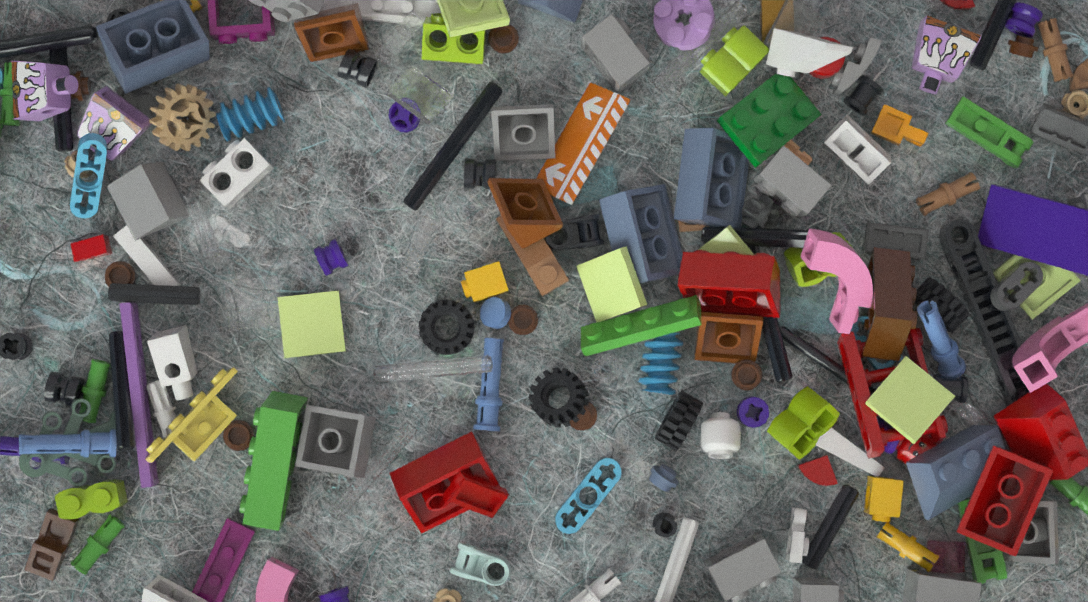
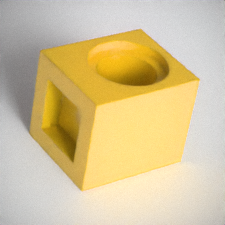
[461,261,509,303]
[864,476,904,522]

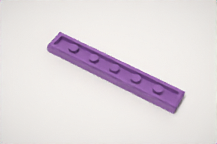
[120,302,159,488]

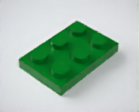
[716,73,822,168]

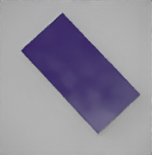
[978,184,1088,276]

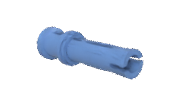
[917,301,966,378]
[473,338,504,431]
[19,429,117,458]

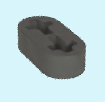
[990,262,1043,311]

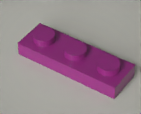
[192,518,256,602]

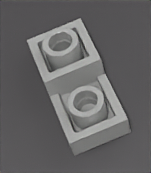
[831,37,882,96]

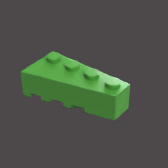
[239,391,308,531]

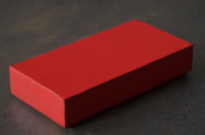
[443,471,510,518]

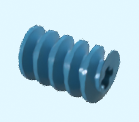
[216,87,285,142]
[638,333,684,395]

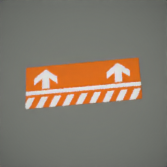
[536,83,630,205]

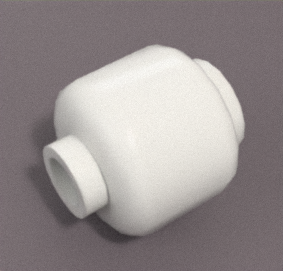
[701,412,741,459]

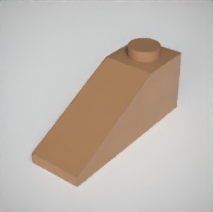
[496,216,569,297]

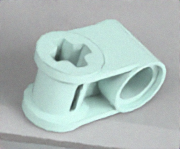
[449,542,511,586]

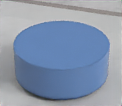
[480,297,511,329]

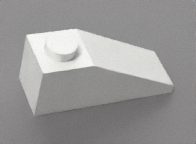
[766,28,853,77]

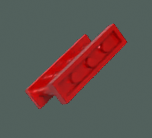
[837,328,948,459]

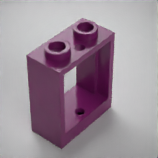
[207,0,275,44]

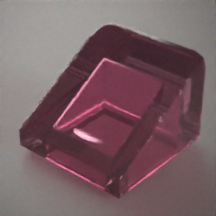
[926,540,966,573]

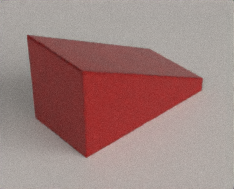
[70,234,112,262]

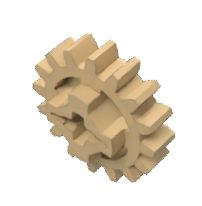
[149,83,216,151]

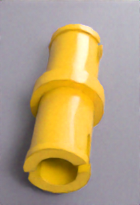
[876,522,940,573]

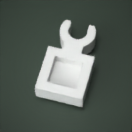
[785,507,809,563]

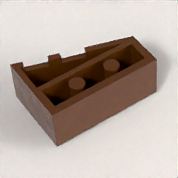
[862,247,918,361]

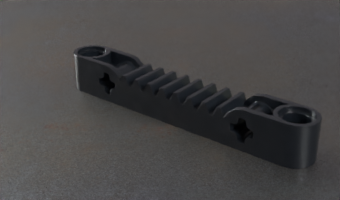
[939,219,1029,406]

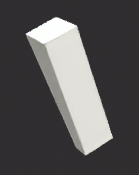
[113,225,181,286]
[815,428,885,477]

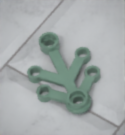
[19,398,134,486]

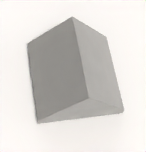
[491,104,555,161]
[107,162,191,241]
[1002,498,1059,564]

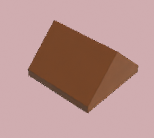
[294,3,369,62]
[487,178,563,249]
[694,312,763,363]

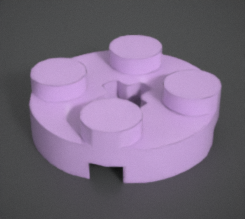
[653,0,715,50]

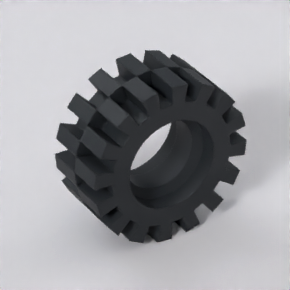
[915,277,970,333]
[418,299,475,355]
[529,367,589,428]
[655,391,703,451]

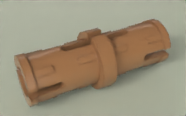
[1037,18,1074,82]
[916,172,980,216]

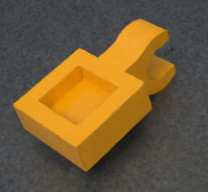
[870,104,929,147]

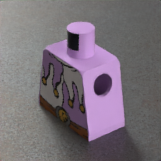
[912,16,982,94]
[11,61,78,122]
[77,86,152,161]

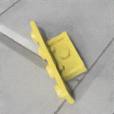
[145,367,238,463]

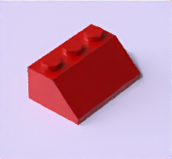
[677,250,781,318]
[993,383,1088,480]
[389,431,500,534]
[956,445,1053,557]

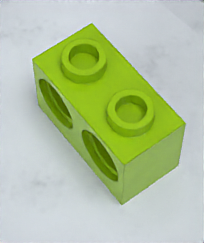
[421,13,486,64]

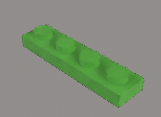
[581,295,702,356]

